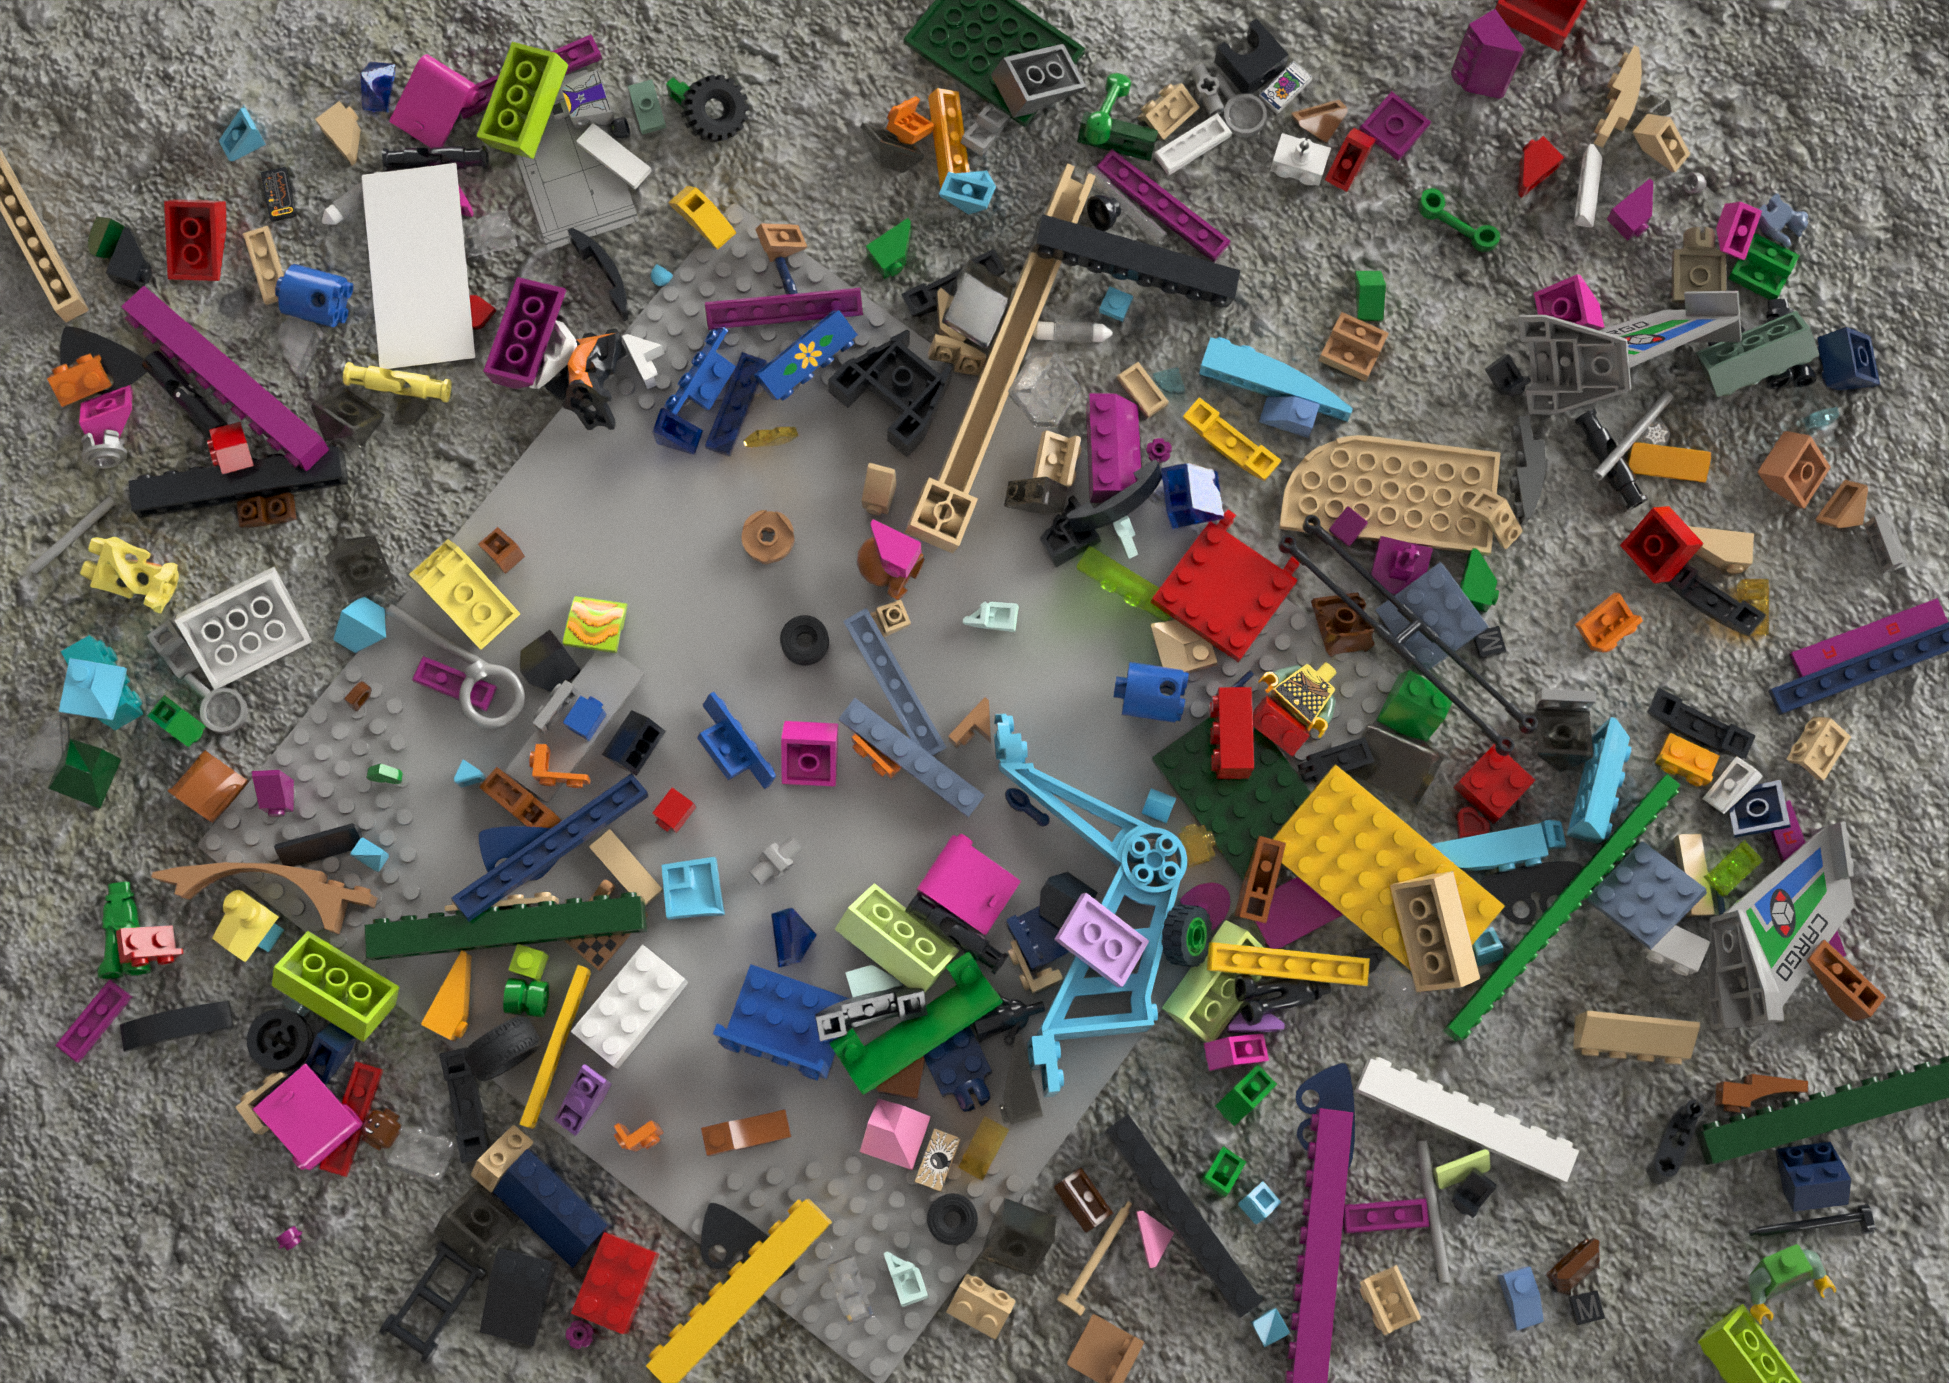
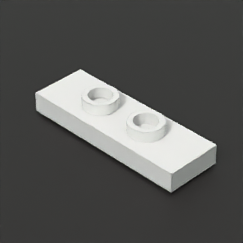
[1154,113,1232,176]

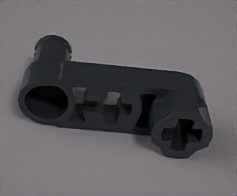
[1646,1100,1704,1185]

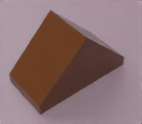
[876,1057,925,1100]

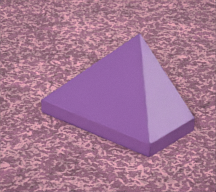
[1226,999,1285,1033]

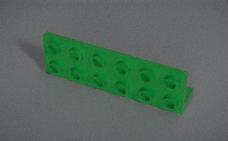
[829,952,1003,1095]

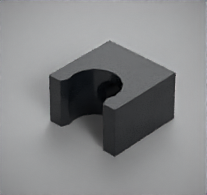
[1214,18,1289,94]

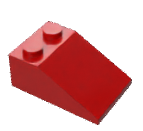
[164,199,227,281]

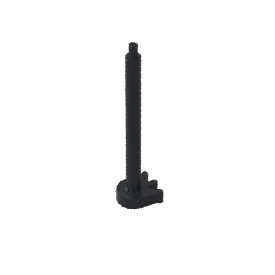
[1749,1204,1877,1237]

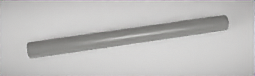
[1593,391,1673,481]
[386,605,501,681]
[1416,1140,1450,1283]

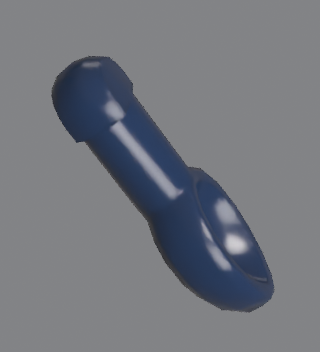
[775,257,798,295]
[1005,788,1050,827]

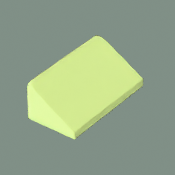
[1432,1149,1490,1189]

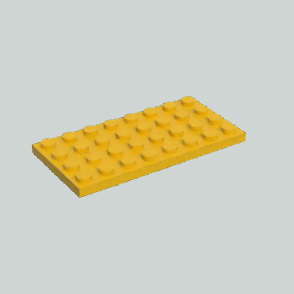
[1273,765,1505,971]

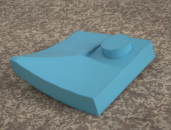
[59,658,127,720]
[661,857,725,920]

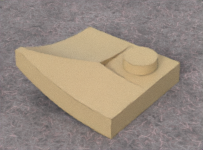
[1150,620,1218,673]

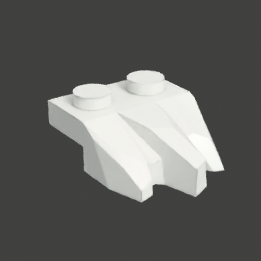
[529,321,577,389]

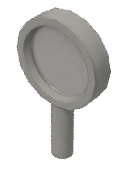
[1215,74,1267,137]
[183,672,248,734]

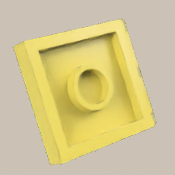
[408,539,520,650]

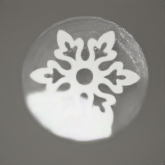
[1641,422,1670,446]

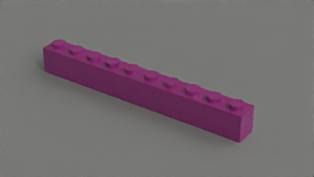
[121,286,329,471]
[1284,1108,1353,1383]

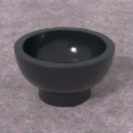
[1087,195,1121,232]

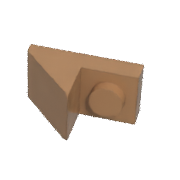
[755,223,807,262]
[948,697,991,748]

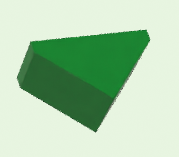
[1355,271,1386,321]
[1199,1146,1246,1198]

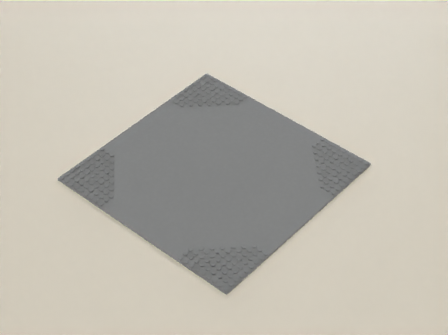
[198,204,1397,1383]

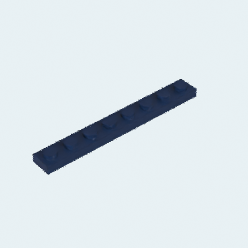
[1768,622,1949,715]
[451,773,648,922]

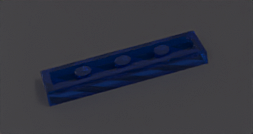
[705,352,767,457]

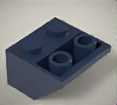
[1776,1141,1851,1212]

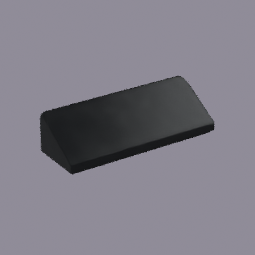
[274,823,363,867]

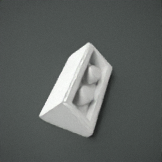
[1574,144,1602,228]

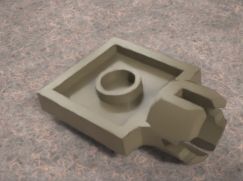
[1672,227,1726,303]

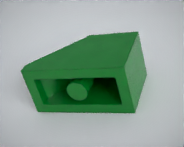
[866,218,912,279]
[1460,548,1499,612]
[147,695,206,747]
[1215,1064,1277,1126]

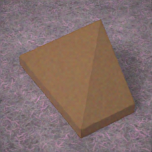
[1291,100,1348,143]
[1815,480,1868,528]

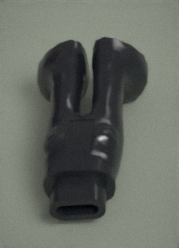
[1766,299,1817,389]
[1234,974,1331,1026]

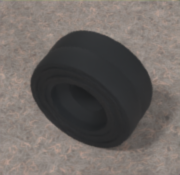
[780,615,829,666]
[927,1193,978,1245]

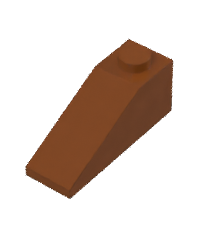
[1234,836,1286,923]
[1807,939,1886,1022]

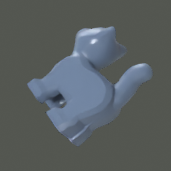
[1757,193,1808,248]

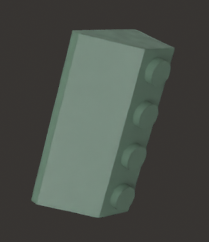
[1695,311,1819,397]

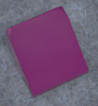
[1329,506,1368,547]

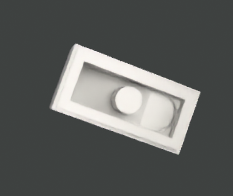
[1702,756,1763,814]

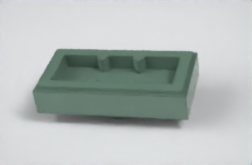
[628,79,667,135]

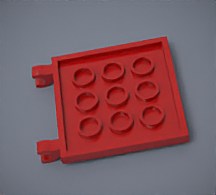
[1150,510,1300,663]

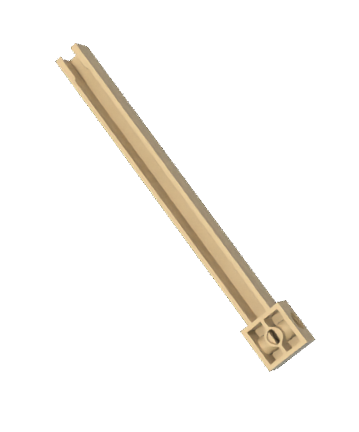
[904,164,1096,554]

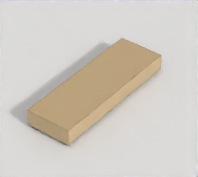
[243,226,284,305]
[589,829,664,906]

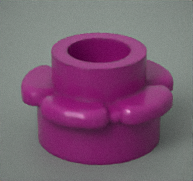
[1146,438,1172,463]
[276,1226,302,1251]
[565,1320,593,1349]

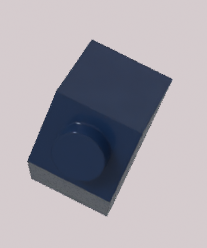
[305,1023,357,1085]

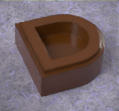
[344,681,372,711]

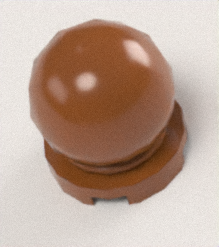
[856,537,925,600]

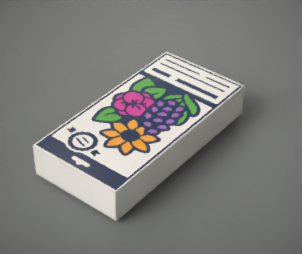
[1259,61,1312,114]

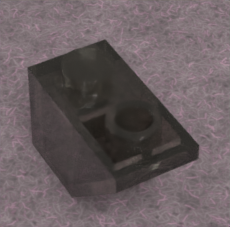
[1004,476,1068,514]

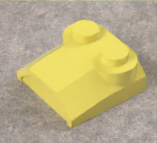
[212,890,279,962]

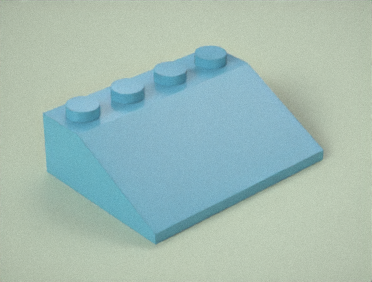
[1566,717,1631,845]

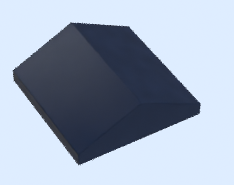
[1729,780,1791,838]

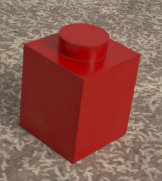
[652,787,696,833]

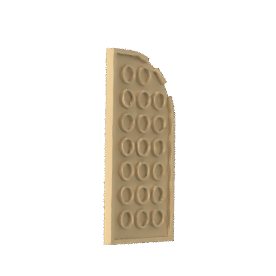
[1279,435,1501,556]

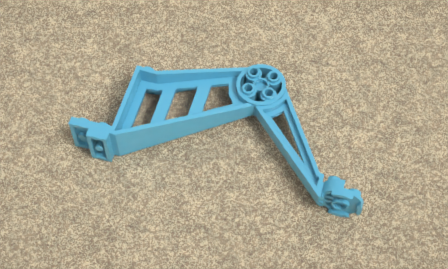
[994,713,1187,1098]

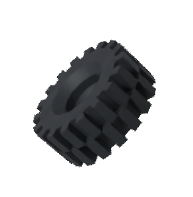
[681,75,749,142]

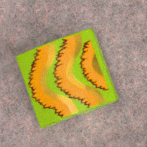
[562,596,628,653]

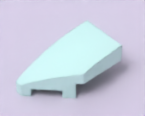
[1113,515,1138,559]
[963,601,1019,632]
[845,965,903,997]
[884,1252,929,1307]

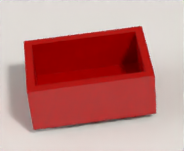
[1495,0,1587,52]
[1209,687,1254,779]
[571,1232,660,1334]

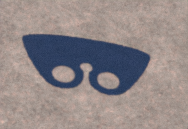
[478,826,559,881]
[1296,1063,1355,1169]

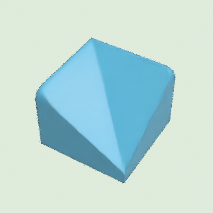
[350,838,389,872]
[1250,1308,1290,1347]

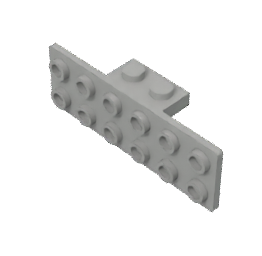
[505,650,644,803]

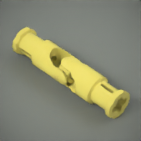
[343,362,452,403]

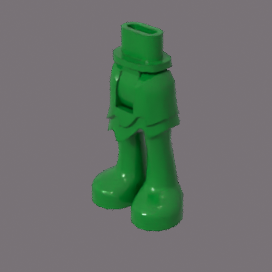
[97,882,151,979]

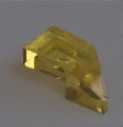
[743,427,799,447]

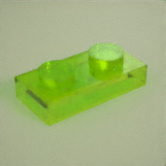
[1703,840,1763,897]

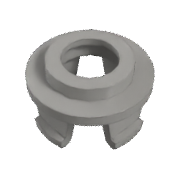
[81,430,127,469]

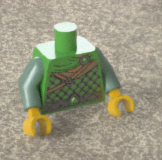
[1748,1244,1836,1324]

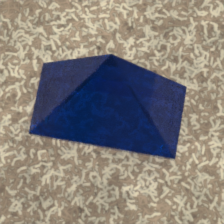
[360,61,396,112]
[771,908,817,968]

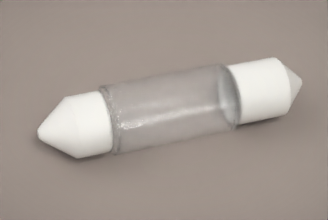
[322,172,382,225]
[1032,321,1113,343]

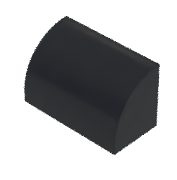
[602,710,666,776]

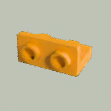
[1655,733,1720,787]

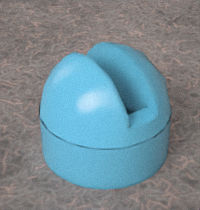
[650,264,673,286]

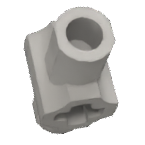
[1190,64,1224,117]
[749,836,802,885]

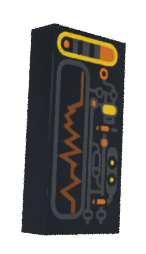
[260,167,297,222]

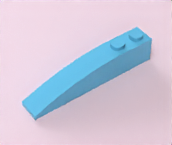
[1199,337,1353,422]
[1431,823,1549,872]

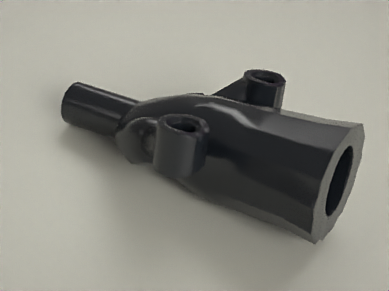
[973,993,1045,1046]

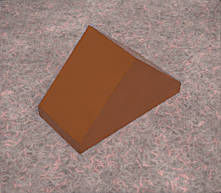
[478,527,525,574]

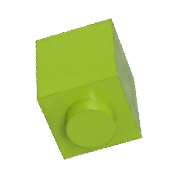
[508,944,549,981]

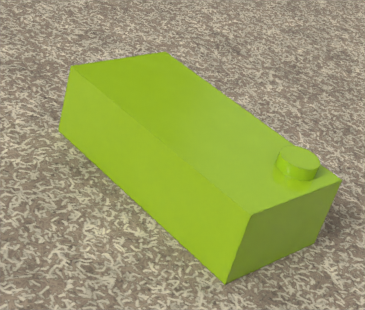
[477,42,568,159]
[272,931,399,1042]

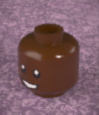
[360,1108,402,1151]

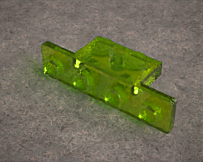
[1076,546,1170,622]

